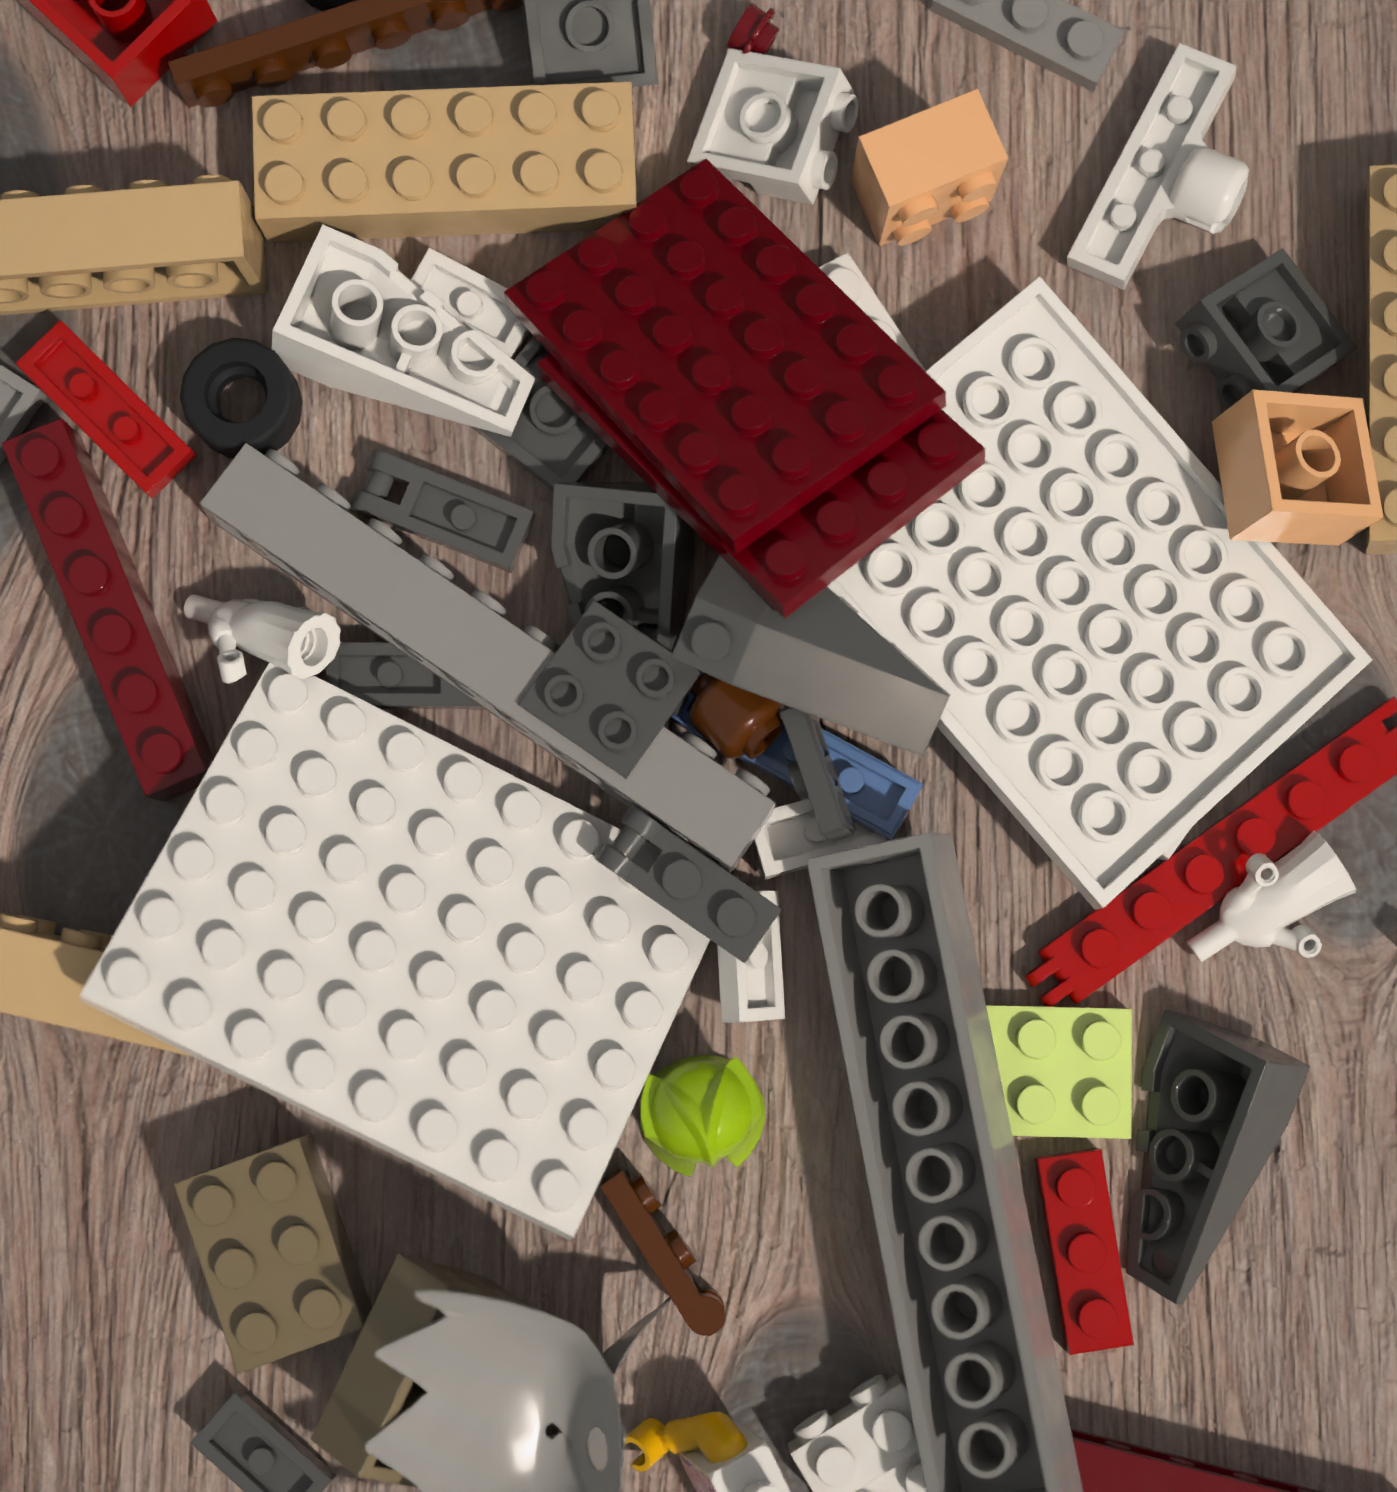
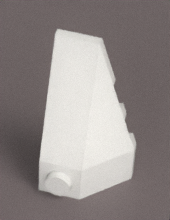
[271,224,535,437]

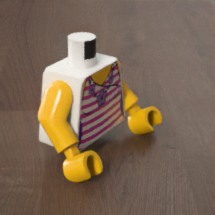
[625,1412,790,1492]

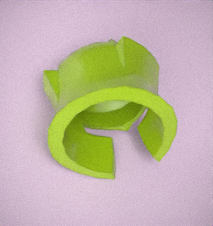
[639,1055,766,1177]

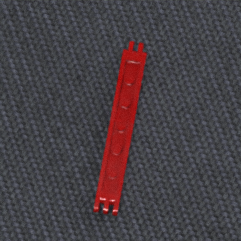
[1024,696,1397,1007]

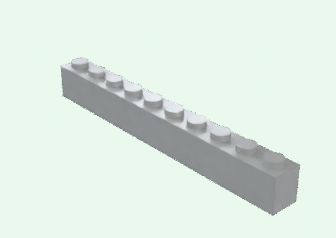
[200,443,775,873]

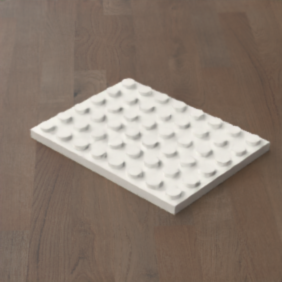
[827,276,1372,910]
[80,662,710,1241]

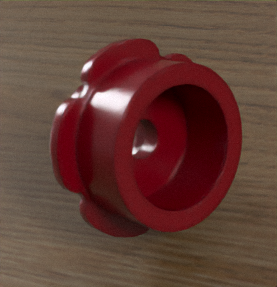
[726,3,780,55]

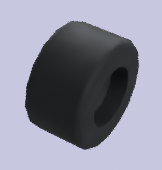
[180,338,303,459]

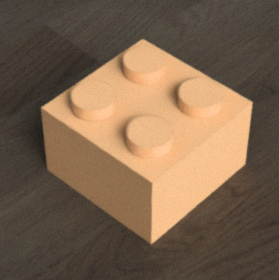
[850,89,1008,246]
[1212,390,1383,546]

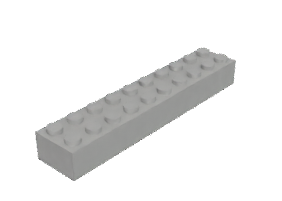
[806,832,1083,1492]

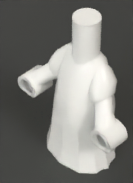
[184,594,341,684]
[1186,830,1356,963]

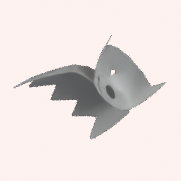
[365,1290,671,1492]

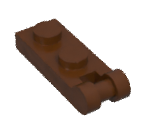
[600,1166,725,1336]

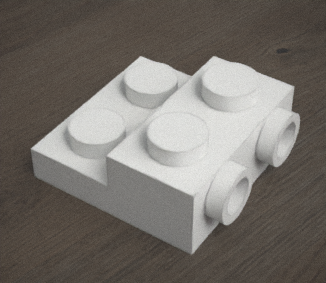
[687,48,858,205]
[788,1374,926,1492]

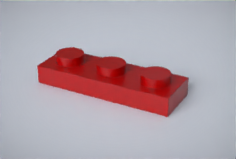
[15,320,197,499]
[1034,1148,1134,1355]

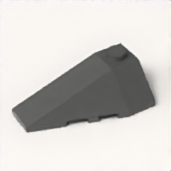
[551,482,695,729]
[671,556,950,756]
[1126,1009,1310,1304]

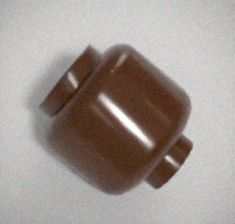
[689,673,785,759]

